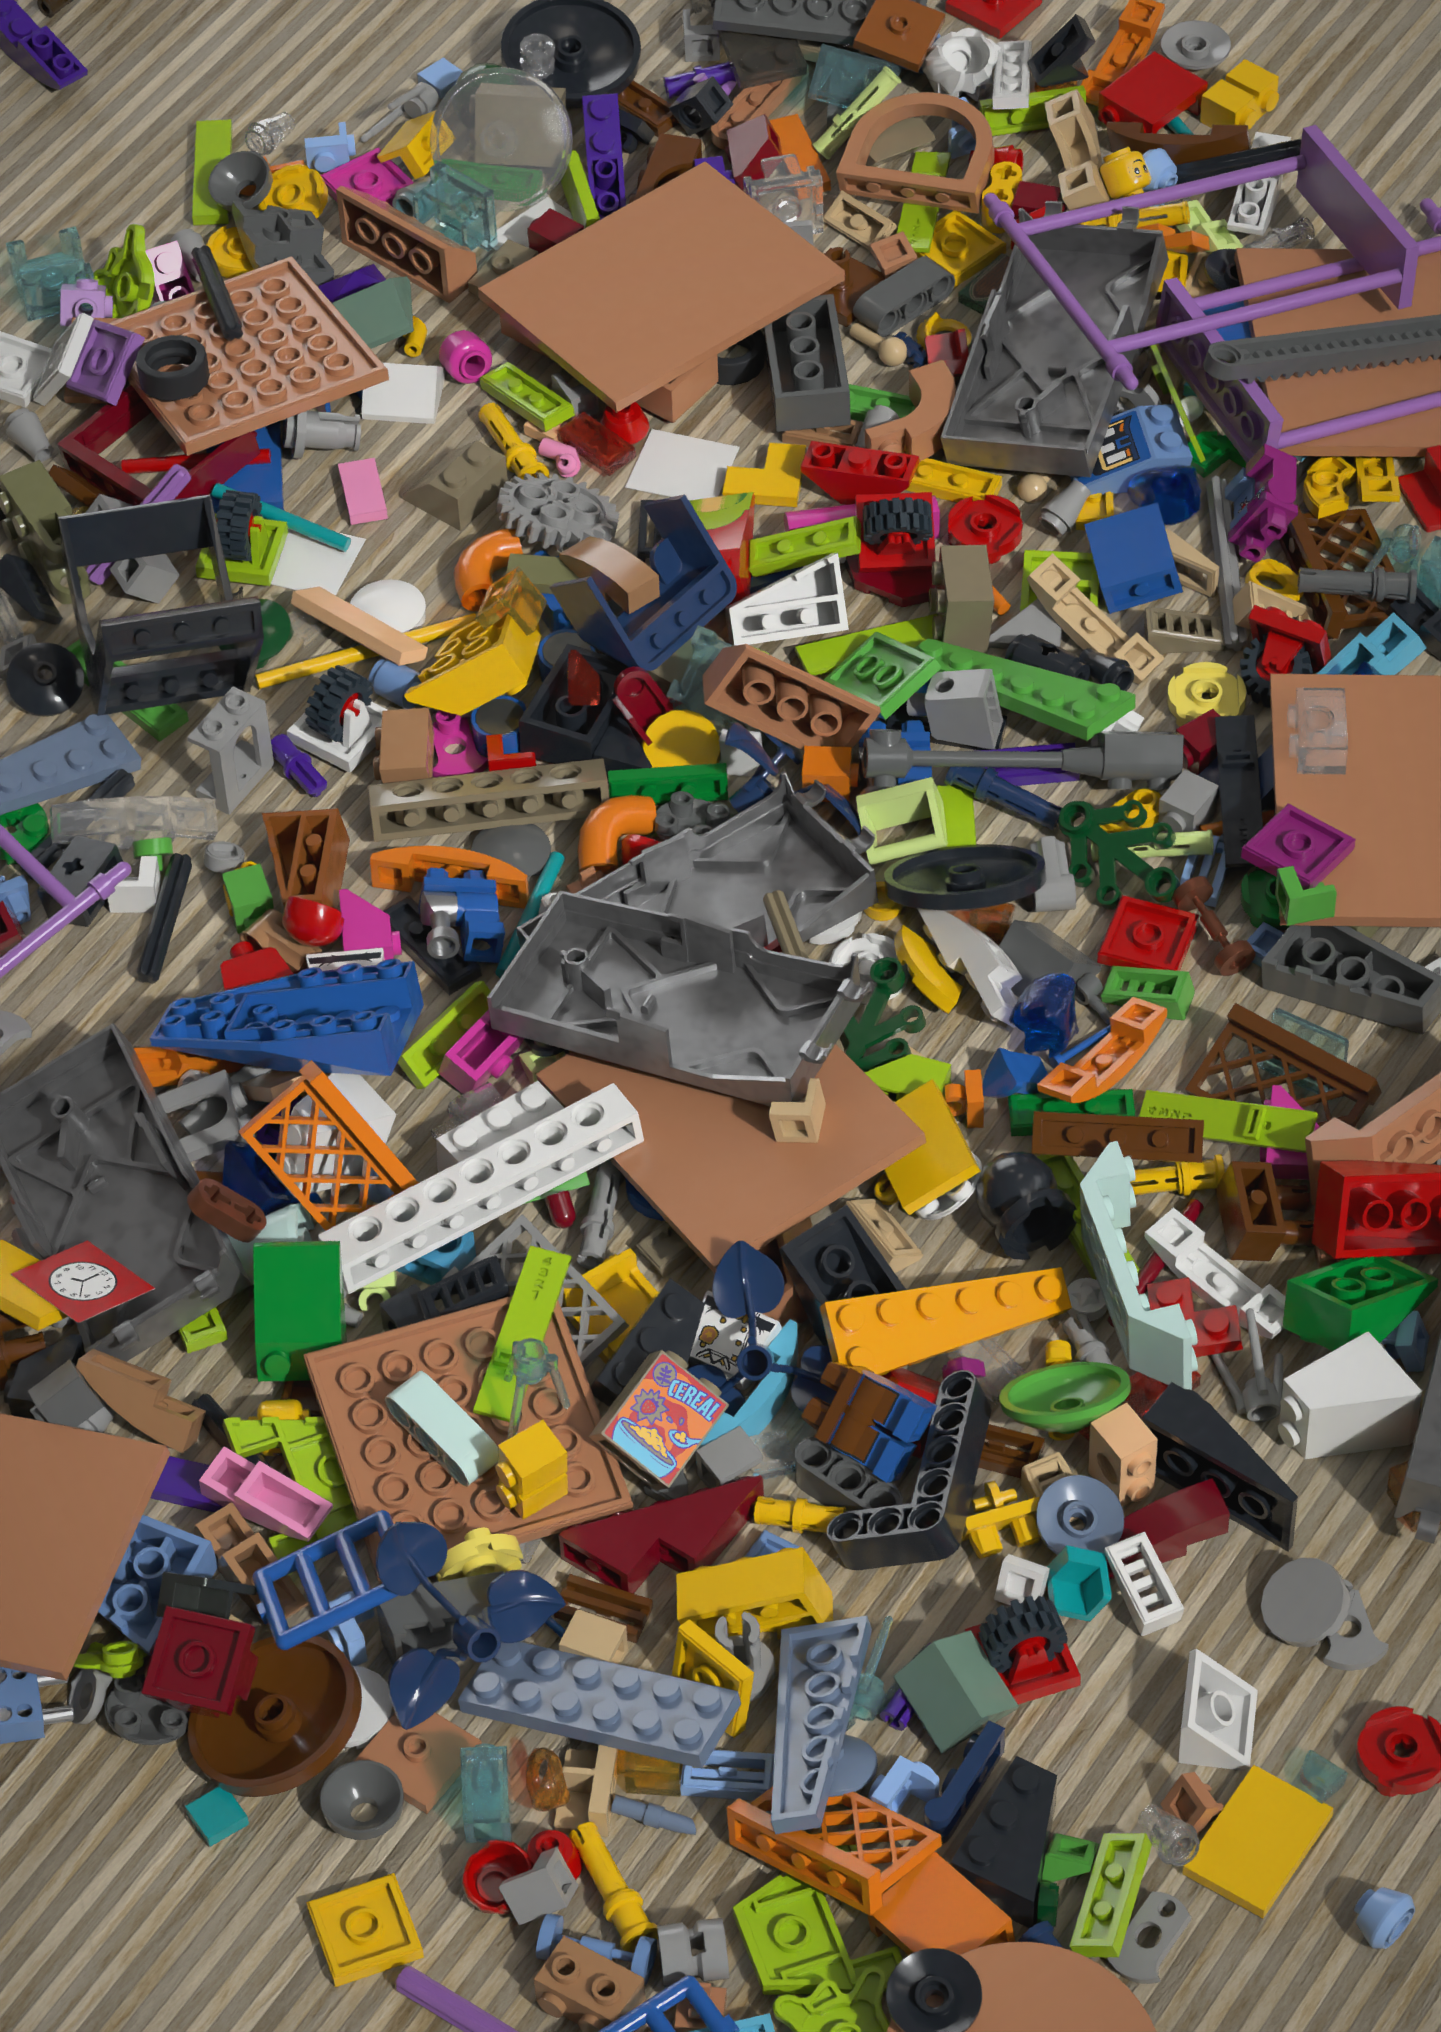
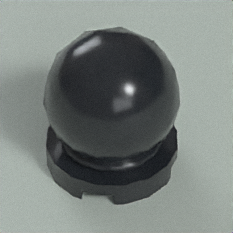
[975,1151,1077,1260]

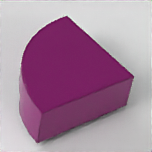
[941,1357,986,1380]

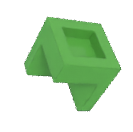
[222,864,274,934]
[1275,866,1337,926]

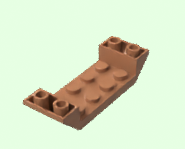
[1305,1072,1441,1206]

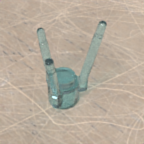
[1363,524,1422,587]
[504,1338,570,1440]
[850,1616,927,1721]

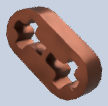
[187,1178,267,1243]

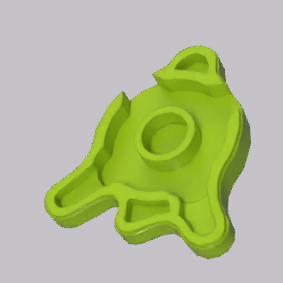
[92,224,155,318]
[773,1966,890,2032]

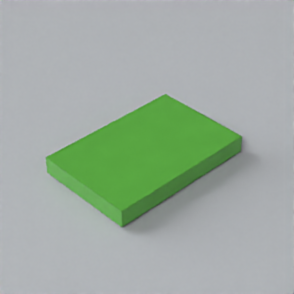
[824,632,941,720]

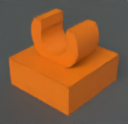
[944,1069,984,1128]

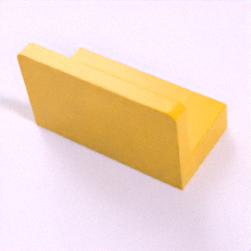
[377,110,456,179]

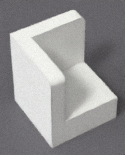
[108,856,161,913]

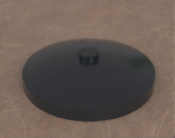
[501,0,641,108]
[884,844,1047,911]

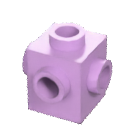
[60,279,113,326]

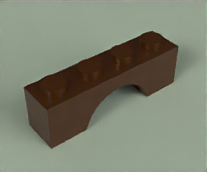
[628,133,702,204]

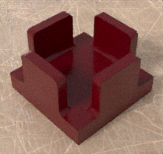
[142,1606,258,1718]

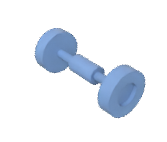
[536,1913,657,1985]

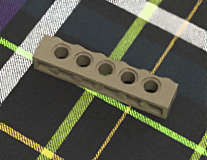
[368,758,609,842]

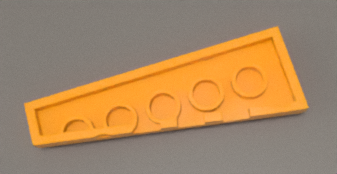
[819,1267,1072,1376]

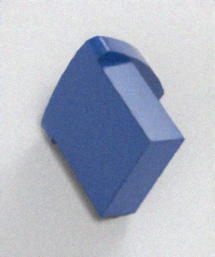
[982,1048,1048,1098]

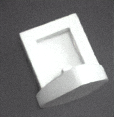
[719,729,762,777]

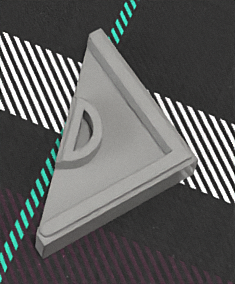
[989,599,1062,649]

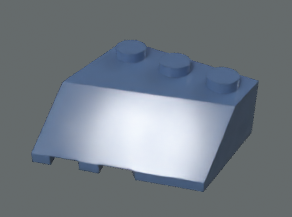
[98,1515,218,1656]

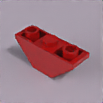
[800,441,920,505]

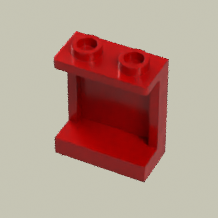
[1098,51,1208,134]

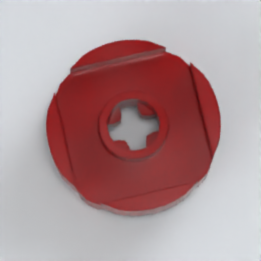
[948,495,1023,564]
[1356,1706,1441,1797]

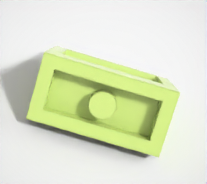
[856,777,948,865]

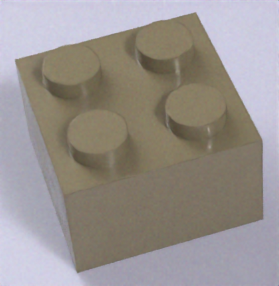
[929,545,994,654]

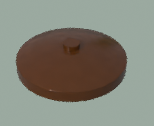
[188,1636,362,1797]

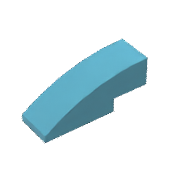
[1317,612,1427,675]

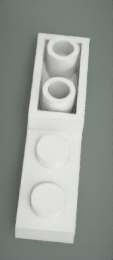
[1227,132,1291,236]
[918,908,1026,1028]

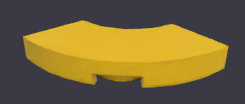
[1303,456,1357,519]
[894,925,963,1014]

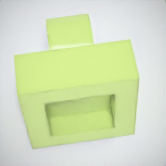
[354,1271,397,1312]

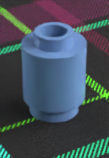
[369,659,421,709]

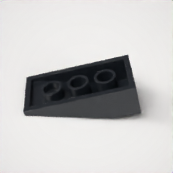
[1142,1382,1298,1552]

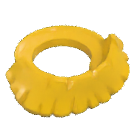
[916,312,972,351]
[1245,559,1304,601]

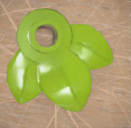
[73,1640,147,1678]

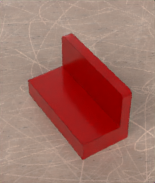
[1398,445,1441,532]

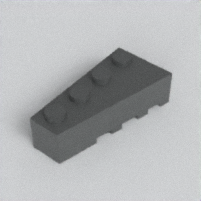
[1261,925,1441,1035]

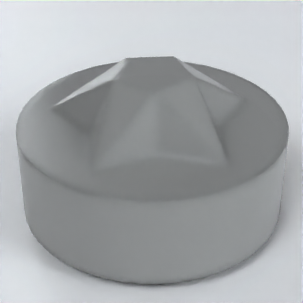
[204,841,245,873]

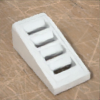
[1104,1532,1184,1636]

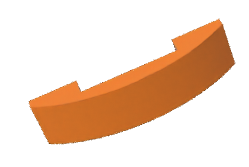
[1080,0,1165,106]
[370,846,529,909]
[1037,997,1167,1103]

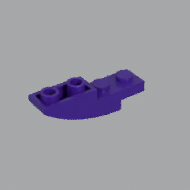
[0,0,88,90]
[582,93,626,220]

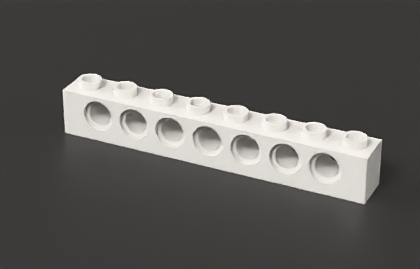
[318,1083,644,1294]

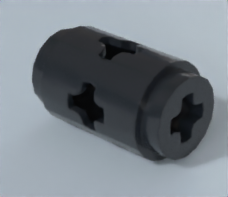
[1005,634,1090,681]

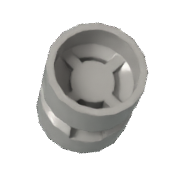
[657,1918,729,1987]

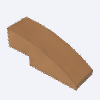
[559,536,660,614]
[76,1349,206,1453]
[193,1502,308,1628]

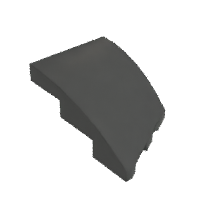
[232,201,334,285]

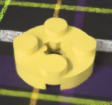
[1167,662,1246,727]
[436,1527,524,1582]

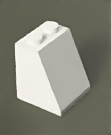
[271,1073,396,1197]
[1278,1331,1422,1459]

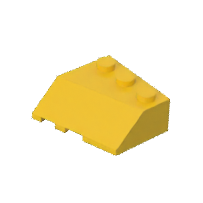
[404,598,542,716]

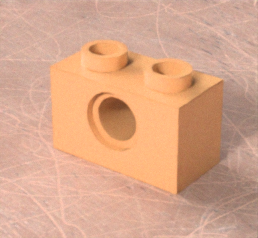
[1088,1403,1158,1507]

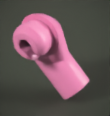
[538,437,581,478]

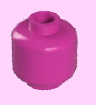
[439,330,492,384]

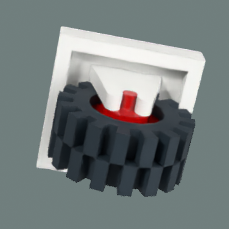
[287,665,387,773]

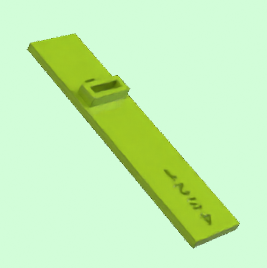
[897,152,951,253]
[1151,344,1206,462]
[795,614,940,676]
[1139,1090,1318,1153]
[473,1245,572,1424]

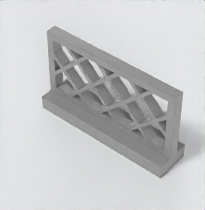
[443,1214,629,1369]

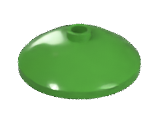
[999,1362,1131,1434]

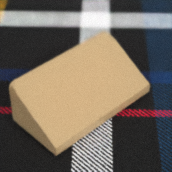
[821,190,898,251]
[844,1198,923,1273]

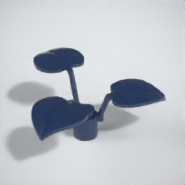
[725,723,862,836]
[687,1240,837,1417]
[376,1522,566,1730]

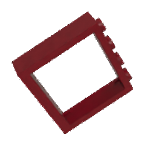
[57,385,260,506]

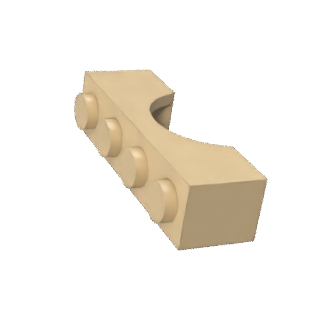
[1045,89,1110,210]

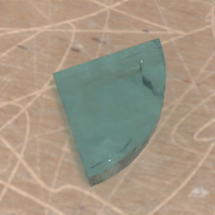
[1300,1750,1348,1804]

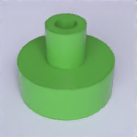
[132,837,173,872]

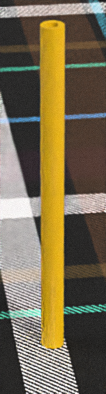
[255,613,477,689]

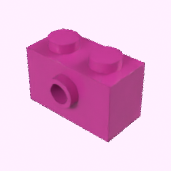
[438,1010,524,1099]

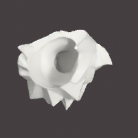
[922,28,1001,101]

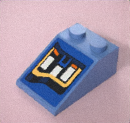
[1070,404,1193,495]

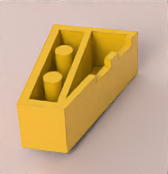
[676,1547,833,1641]

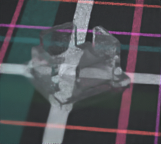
[743,154,824,234]

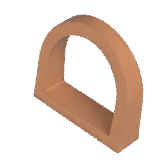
[836,92,995,214]

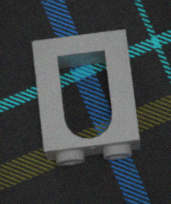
[187,687,274,815]
[158,1069,257,1162]

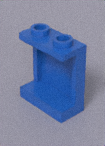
[1084,502,1183,614]

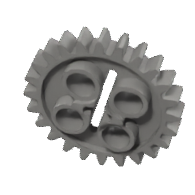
[496,472,619,552]

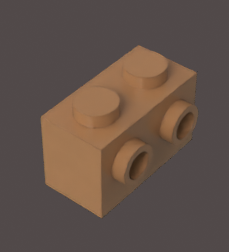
[373,708,435,784]
[534,1936,646,2032]

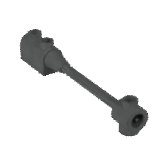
[862,729,1184,789]

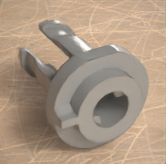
[282,411,361,459]
[715,1612,775,1701]

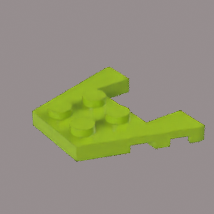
[223,1417,357,1575]
[733,1829,903,1995]

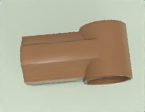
[240,909,322,974]

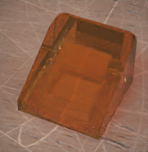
[968,903,1015,945]

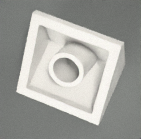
[361,363,446,424]
[1178,1649,1258,1770]

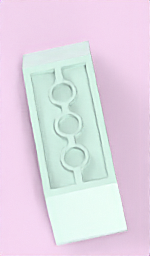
[1080,1141,1198,1390]

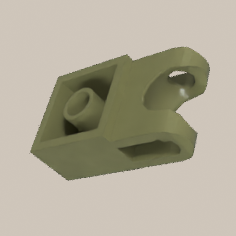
[0,460,91,604]

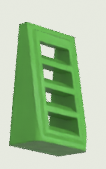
[1101,966,1195,1021]

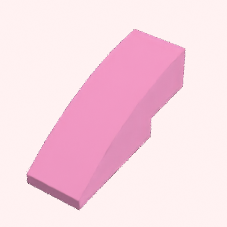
[199,1447,333,1542]

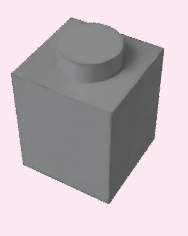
[1158,769,1219,832]

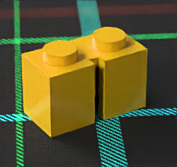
[1200,59,1279,129]
[495,1420,568,1520]

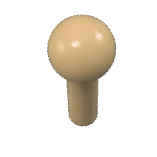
[850,323,907,366]
[1017,473,1055,503]

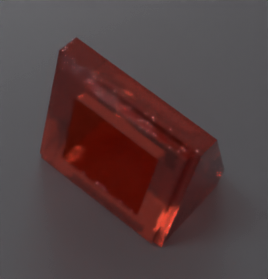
[568,650,600,705]

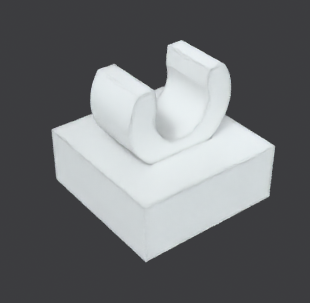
[994,1554,1050,1605]

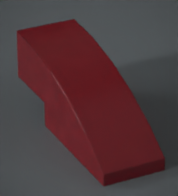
[1106,1478,1230,1580]

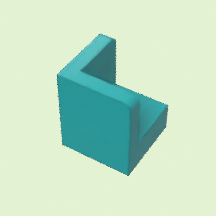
[1047,1545,1112,1622]

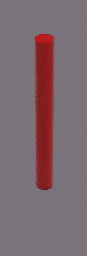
[121,448,271,474]

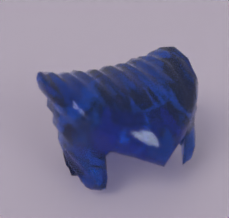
[1126,464,1202,526]
[1009,973,1079,1058]

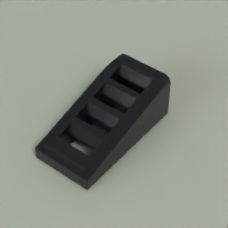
[0,553,63,625]
[416,1255,510,1320]

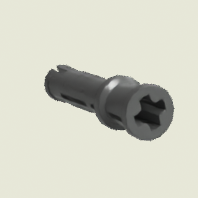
[1298,567,1417,604]

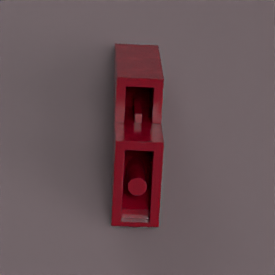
[559,1475,764,1594]

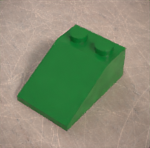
[253,1241,347,1382]
[1282,1256,1439,1352]

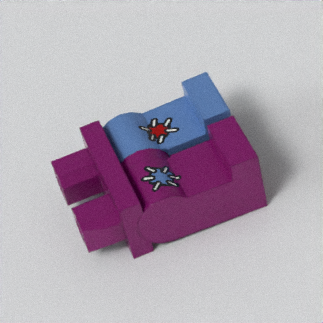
[1225,444,1298,562]

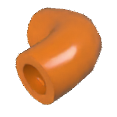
[454,528,523,611]
[577,795,656,874]

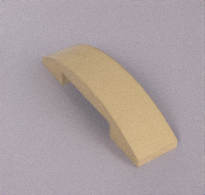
[1027,553,1165,684]

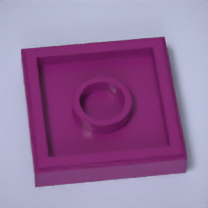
[1241,803,1356,890]

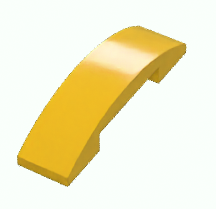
[1354,456,1401,502]

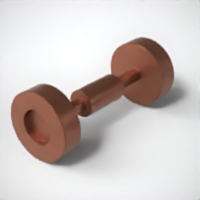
[1172,876,1256,976]

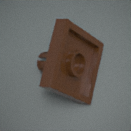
[820,247,887,327]

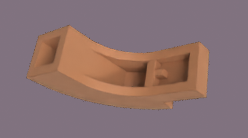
[865,360,956,462]

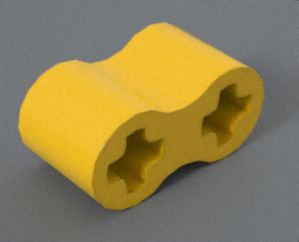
[981,162,1022,234]

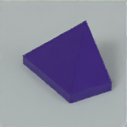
[318,264,386,303]

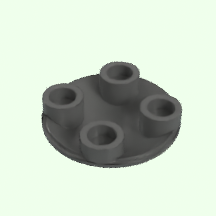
[654,791,730,841]
[471,824,551,877]
[104,1675,191,1745]

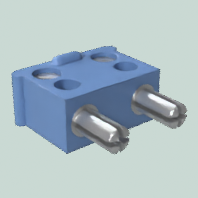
[0,1667,74,1746]

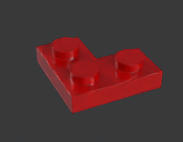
[1147,1277,1243,1357]

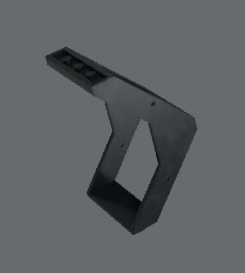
[58,494,264,716]

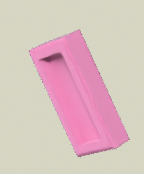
[338,458,388,525]

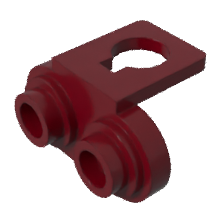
[612,667,673,746]

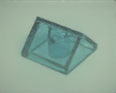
[808,44,901,108]

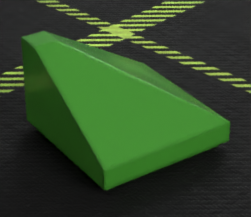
[1042,1833,1099,1883]

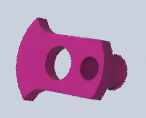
[433,710,489,778]

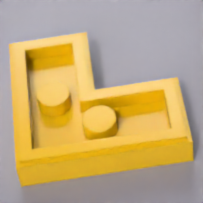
[722,442,806,507]

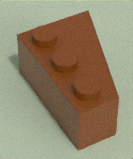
[262,808,350,909]

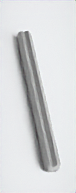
[1206,476,1248,652]

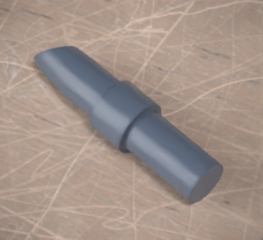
[611,1795,696,1835]

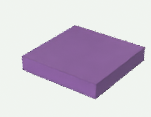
[66,319,145,406]

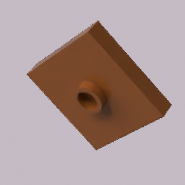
[853,0,946,73]

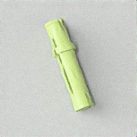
[812,66,901,159]
[1091,829,1214,861]

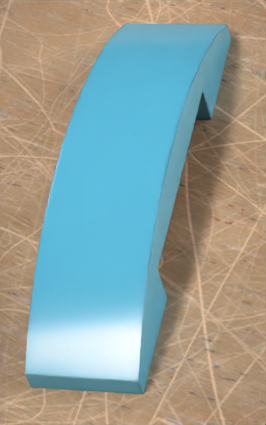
[695,1319,798,1465]

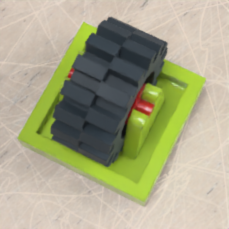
[195,490,288,586]

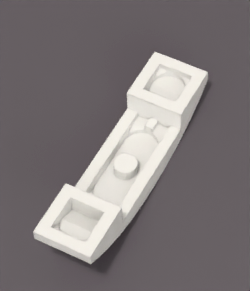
[1144,1207,1285,1339]

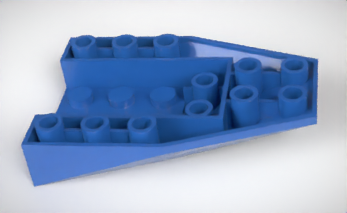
[150,959,424,1076]

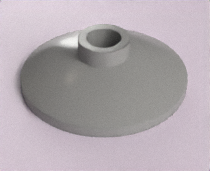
[1161,20,1231,70]

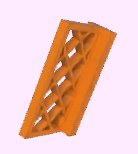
[238,1060,419,1231]
[727,1786,942,1916]

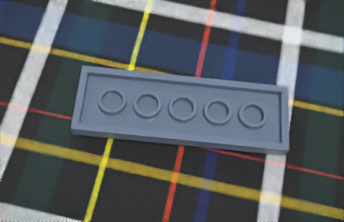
[458,1641,741,1769]

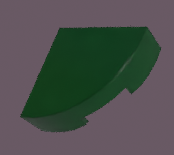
[1037,1881,1059,1927]

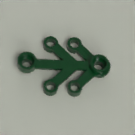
[1058,800,1180,910]
[843,957,926,1072]

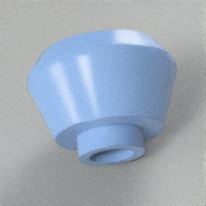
[1143,148,1178,193]
[1354,1887,1415,1949]

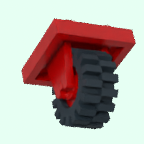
[855,492,936,573]
[1240,605,1332,708]
[965,1596,1081,1704]

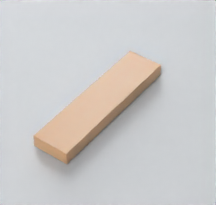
[291,586,428,666]

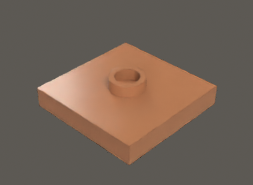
[354,1713,482,1814]

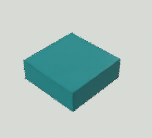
[185,1787,249,1847]

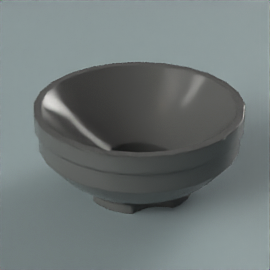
[208,151,273,212]
[320,1760,404,1840]

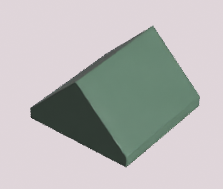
[332,276,414,349]
[893,1630,1019,1754]

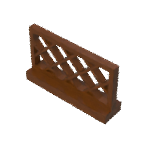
[1278,504,1397,639]
[1185,1003,1382,1127]
[1032,1111,1204,1163]

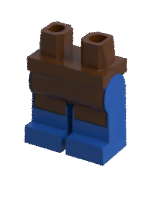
[801,1361,937,1483]

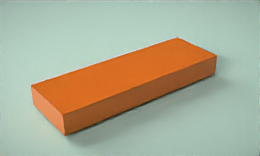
[769,114,831,198]

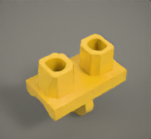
[962,1481,1041,1559]

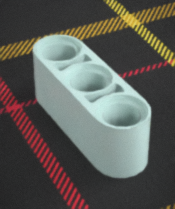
[385,1371,498,1487]

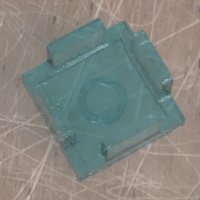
[412,161,498,252]

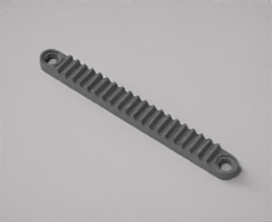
[1203,314,1441,384]

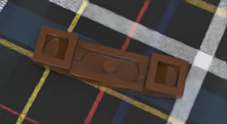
[1106,122,1251,166]

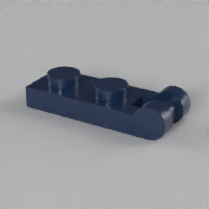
[924,1721,1005,1844]

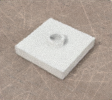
[33,312,94,406]

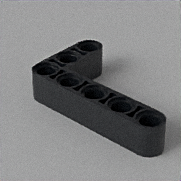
[827,1370,992,1570]

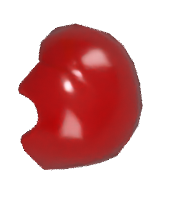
[282,896,345,947]
[462,1839,533,1915]

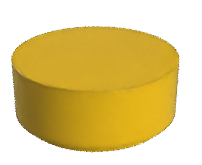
[863,881,903,921]

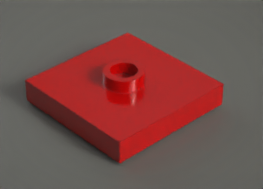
[945,0,1042,39]
[1097,895,1199,971]

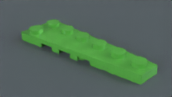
[914,638,1136,741]

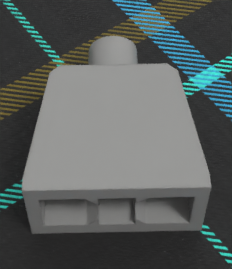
[907,669,1003,749]

